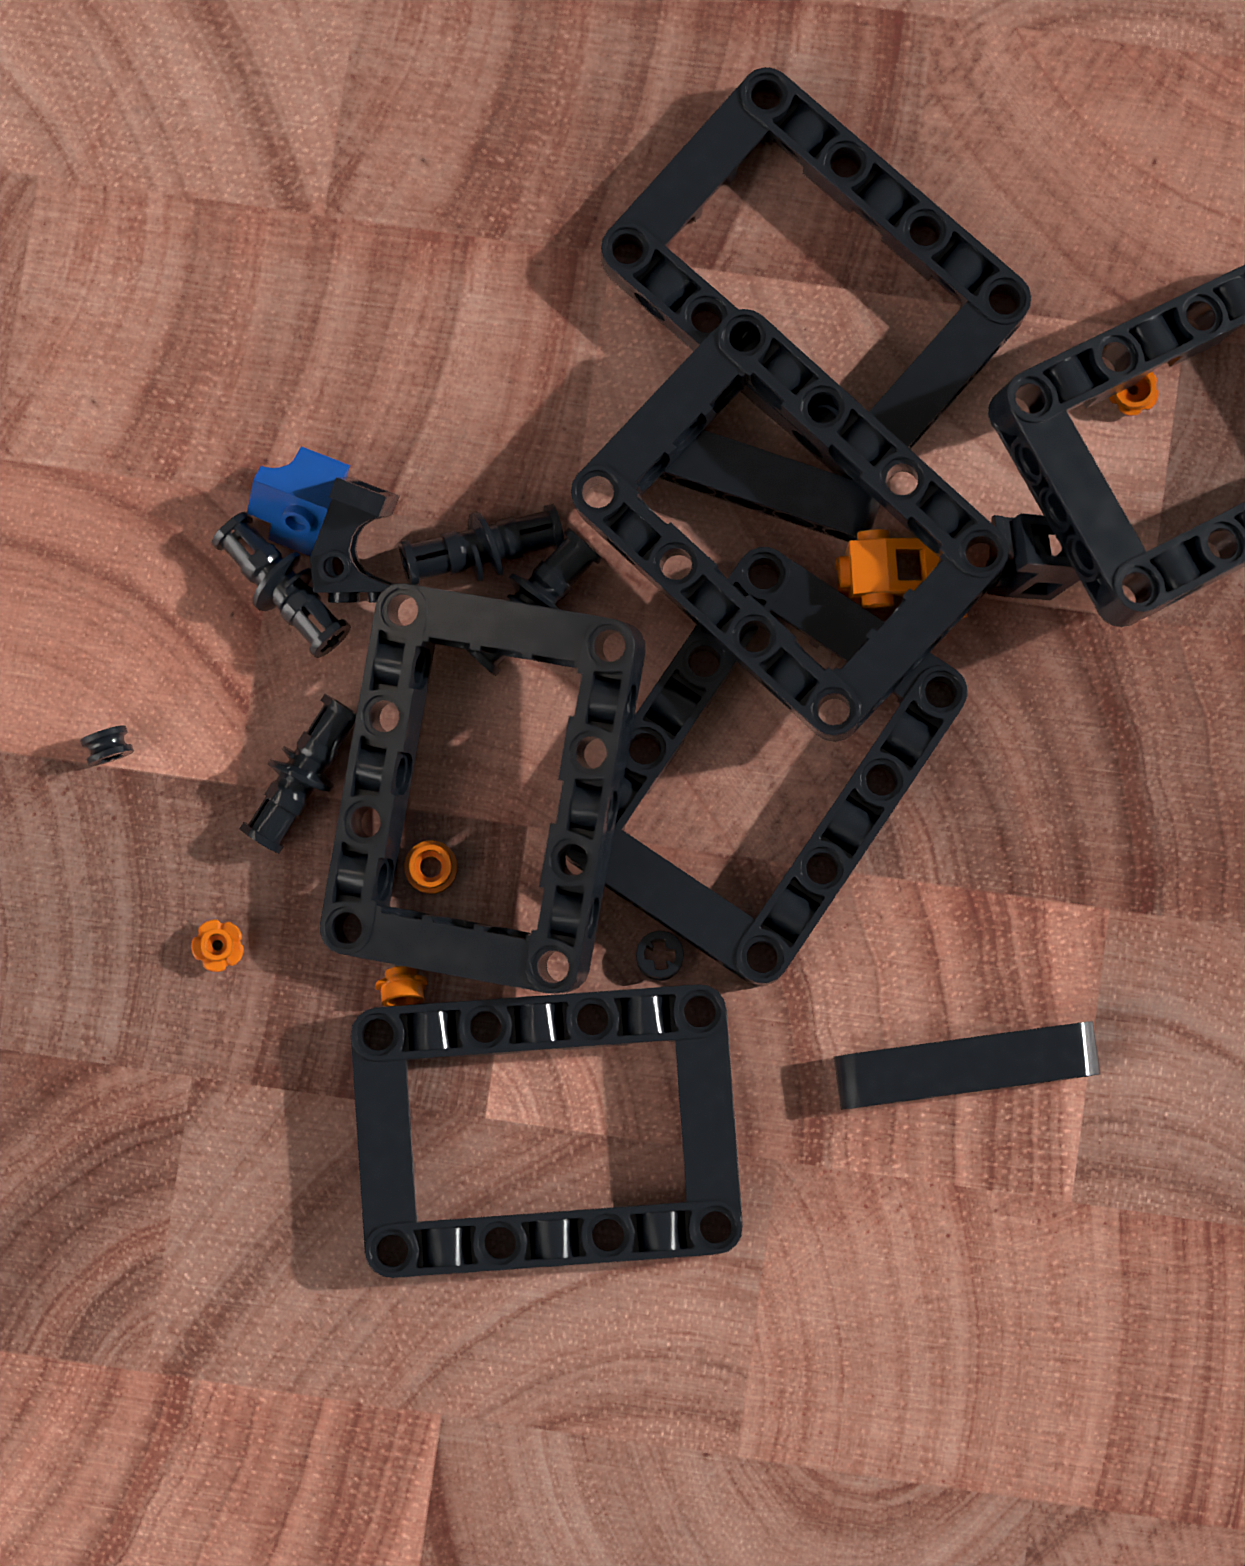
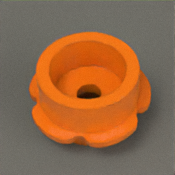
[1109,371,1159,416]
[191,919,244,972]
[375,966,428,1007]

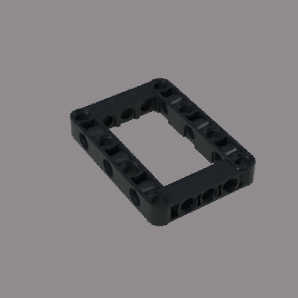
[601,67,1032,480]
[988,265,1245,627]
[571,309,1009,742]
[566,547,968,986]
[320,583,646,994]
[351,984,743,1278]

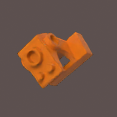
[835,529,968,619]

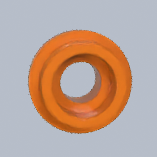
[404,840,458,894]

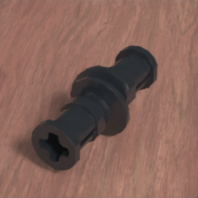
[399,504,564,586]
[212,512,351,658]
[466,528,603,676]
[239,694,357,854]

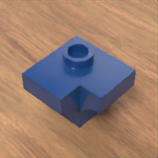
[247,446,350,556]

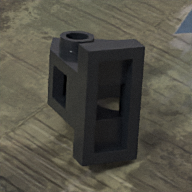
[310,477,400,603]
[985,513,1080,600]

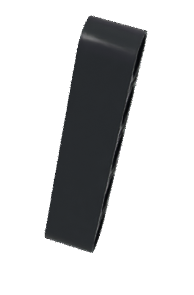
[659,430,880,542]
[834,1021,1101,1110]

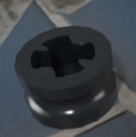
[80,725,134,766]
[636,930,684,981]

